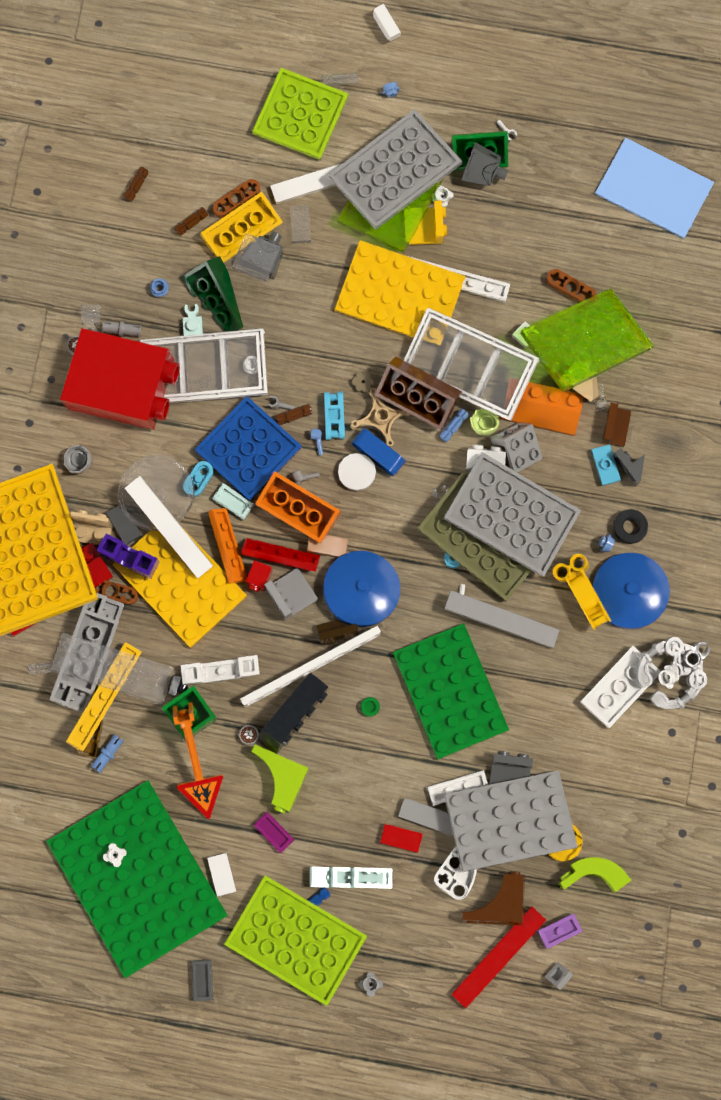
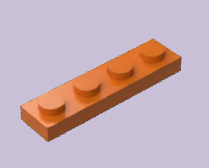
[208,508,247,584]

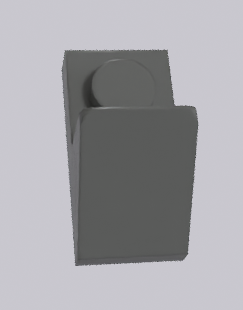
[613,448,645,487]

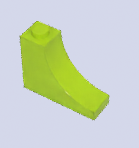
[252,745,309,814]

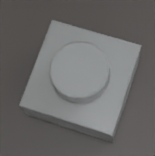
[545,962,573,990]

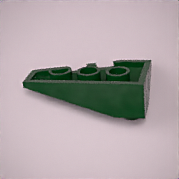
[182,256,243,332]

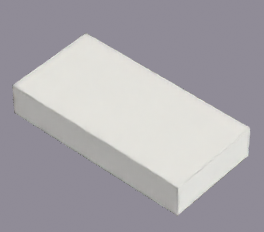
[207,853,237,897]

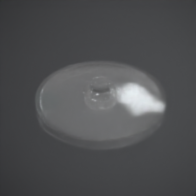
[118,455,195,531]

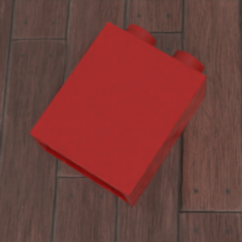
[60,328,180,430]

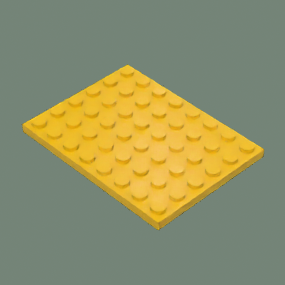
[0,463,99,636]

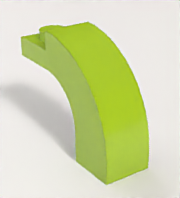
[559,857,631,893]

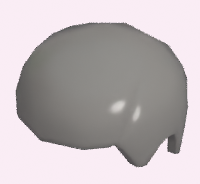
[64,445,92,474]

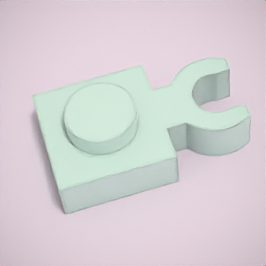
[183,304,203,336]

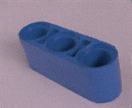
[351,428,406,477]

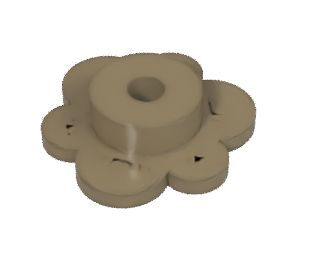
[352,372,374,392]

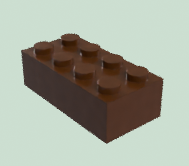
[374,356,462,430]

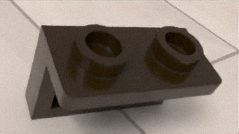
[317,619,358,645]

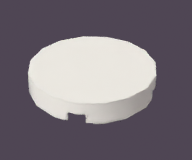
[338,453,376,491]

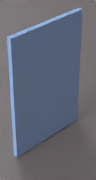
[595,138,714,239]

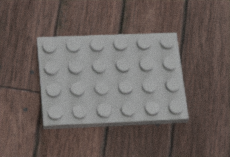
[328,109,462,230]
[443,452,581,577]
[444,770,578,872]

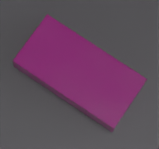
[253,812,295,854]

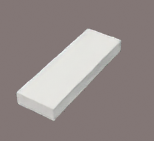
[427,770,488,806]

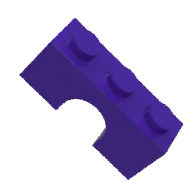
[97,534,160,579]

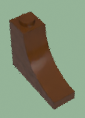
[462,871,525,926]

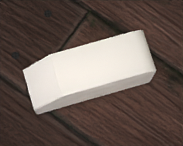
[373,4,401,41]

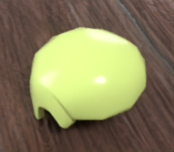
[470,408,500,436]

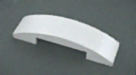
[181,655,260,685]

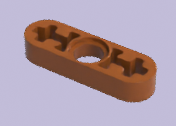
[213,179,260,219]
[546,269,597,306]
[95,580,138,605]

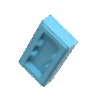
[591,444,621,486]

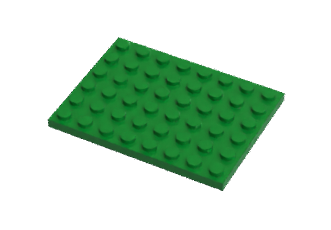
[46,780,228,979]

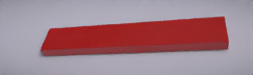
[451,906,546,1008]

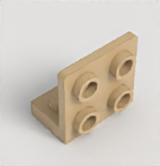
[70,510,113,547]

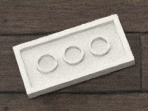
[580,646,661,729]

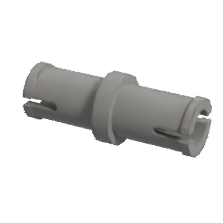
[102,320,141,337]

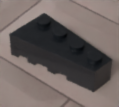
[258,672,329,754]

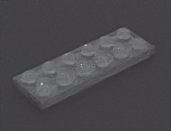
[50,633,174,705]

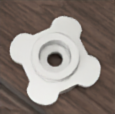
[431,186,453,207]
[658,665,680,689]
[103,843,127,867]

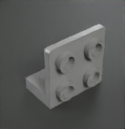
[490,422,542,473]
[264,568,318,620]

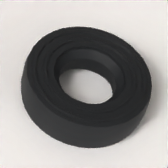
[613,509,648,544]

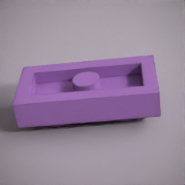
[538,913,583,949]

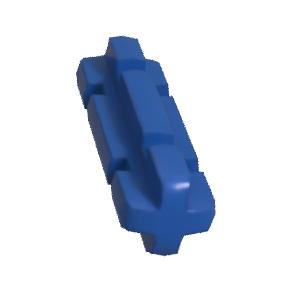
[308,887,331,906]

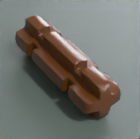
[124,167,149,201]
[175,207,208,236]
[276,404,312,425]

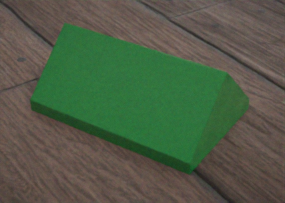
[451,131,508,171]

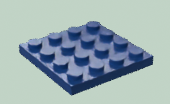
[194,396,302,501]

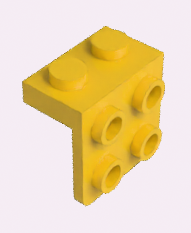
[404,200,447,245]

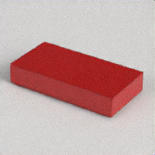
[380,824,423,853]

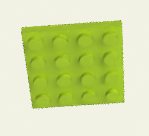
[252,68,349,160]

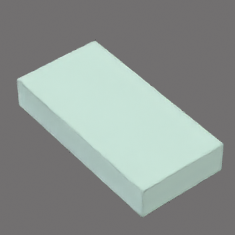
[212,483,255,521]

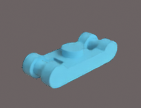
[324,391,345,440]

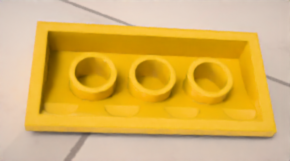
[200,192,283,263]

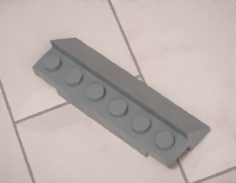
[49,593,124,713]

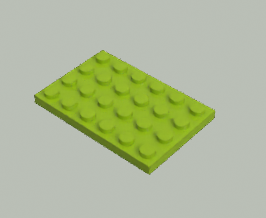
[224,875,367,1006]

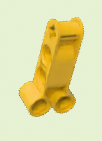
[553,554,611,631]

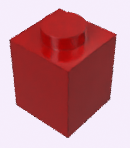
[246,560,273,592]

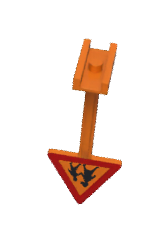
[173,702,223,819]

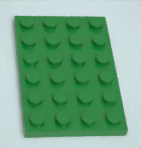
[393,623,509,760]

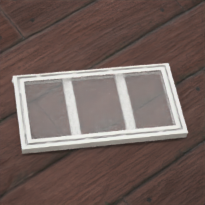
[404,308,539,421]
[140,328,268,403]

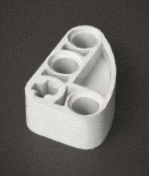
[434,846,477,900]

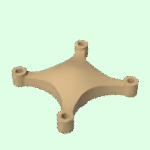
[351,388,411,448]

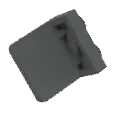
[489,751,533,785]

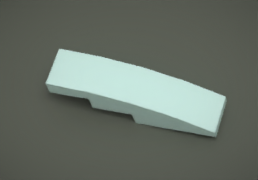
[310,867,392,889]

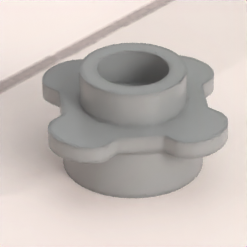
[359,972,383,997]

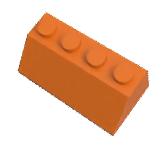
[501,378,584,436]
[255,471,342,543]

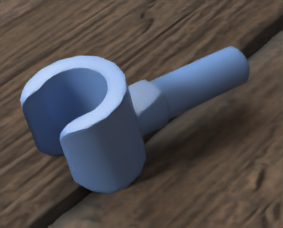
[311,429,323,455]

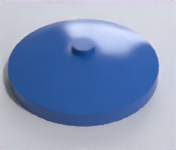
[323,551,400,627]
[592,553,670,629]

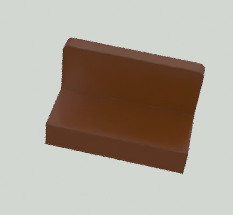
[602,402,631,447]

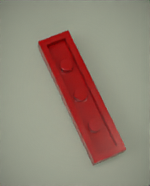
[241,538,321,572]

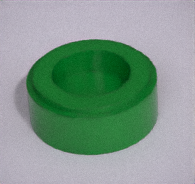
[361,697,380,717]

